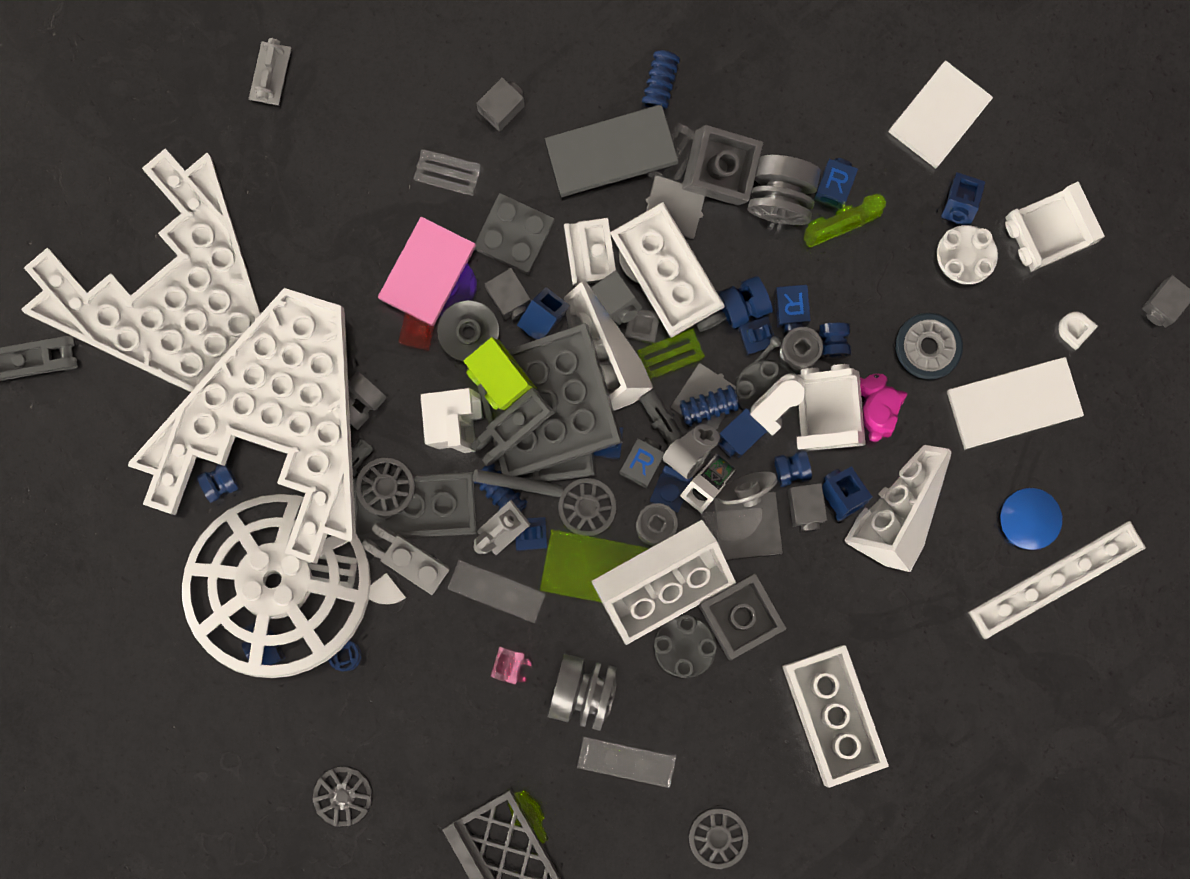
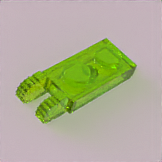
[804,193,886,248]

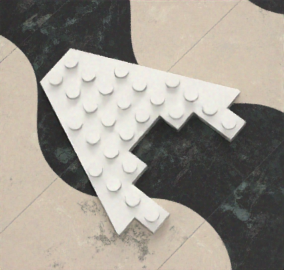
[21,149,261,392]
[128,288,356,564]

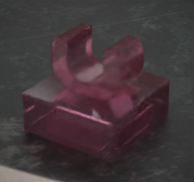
[491,647,532,685]

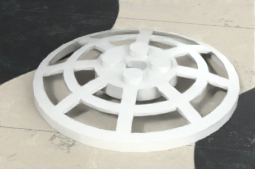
[182,494,371,678]

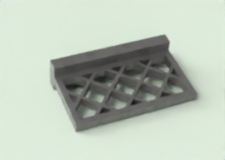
[443,790,561,879]

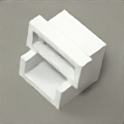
[421,388,484,453]

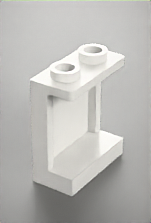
[1005,182,1105,272]
[797,364,866,452]

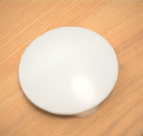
[937,225,998,284]

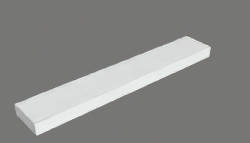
[969,521,1146,639]

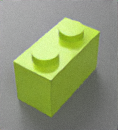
[464,337,537,411]

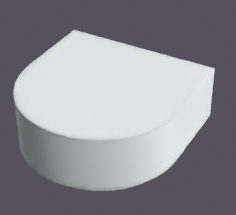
[1059,312,1097,350]

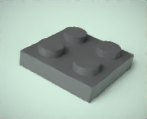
[474,193,555,275]

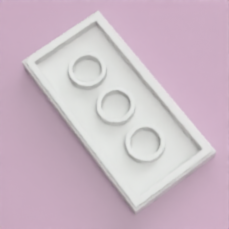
[610,202,725,338]
[947,357,1084,450]

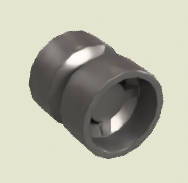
[778,327,823,373]
[348,371,387,430]
[636,503,678,546]

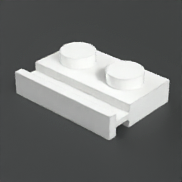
[564,218,616,286]

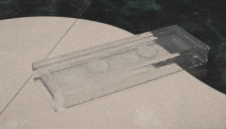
[448,560,546,623]
[577,737,676,788]

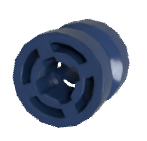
[819,323,851,358]
[774,450,812,487]
[197,463,239,503]
[328,640,362,671]

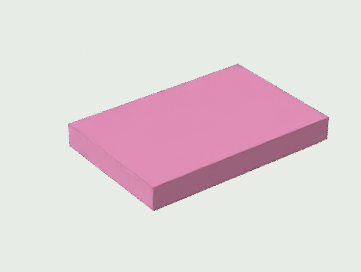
[378,217,476,326]

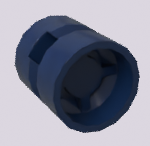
[717,275,773,329]

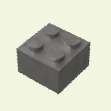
[682,125,763,205]
[698,574,786,660]

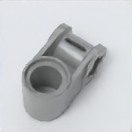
[663,425,720,479]

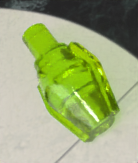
[507,790,549,844]

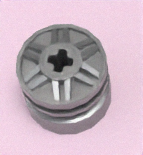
[748,155,821,225]
[548,653,617,731]

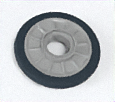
[896,313,963,379]

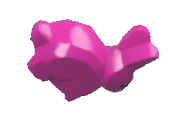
[860,374,907,442]

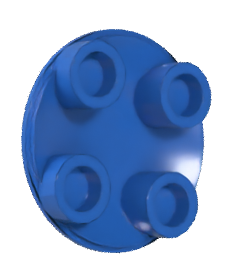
[1000,488,1062,550]

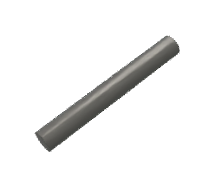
[473,469,563,497]

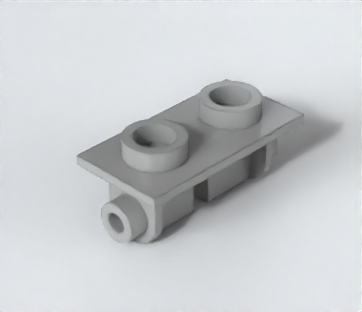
[249,38,291,106]
[473,500,531,555]

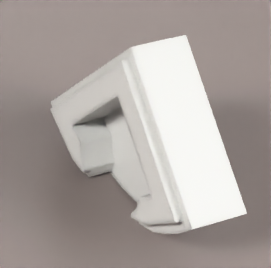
[369,573,406,604]

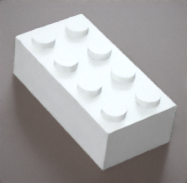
[591,520,736,645]
[782,645,889,788]

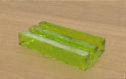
[636,329,705,379]

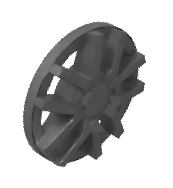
[356,458,415,516]
[558,478,616,536]
[313,767,372,827]
[689,808,748,869]

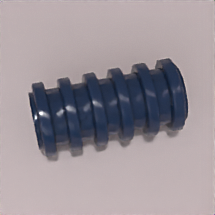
[642,50,680,110]
[679,385,740,427]
[473,463,528,512]

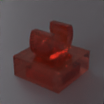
[399,313,436,351]

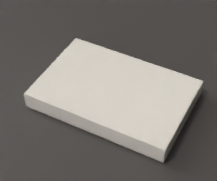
[889,60,993,169]

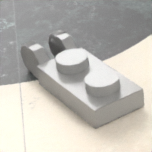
[362,523,450,595]

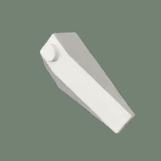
[564,281,653,411]
[845,445,952,572]

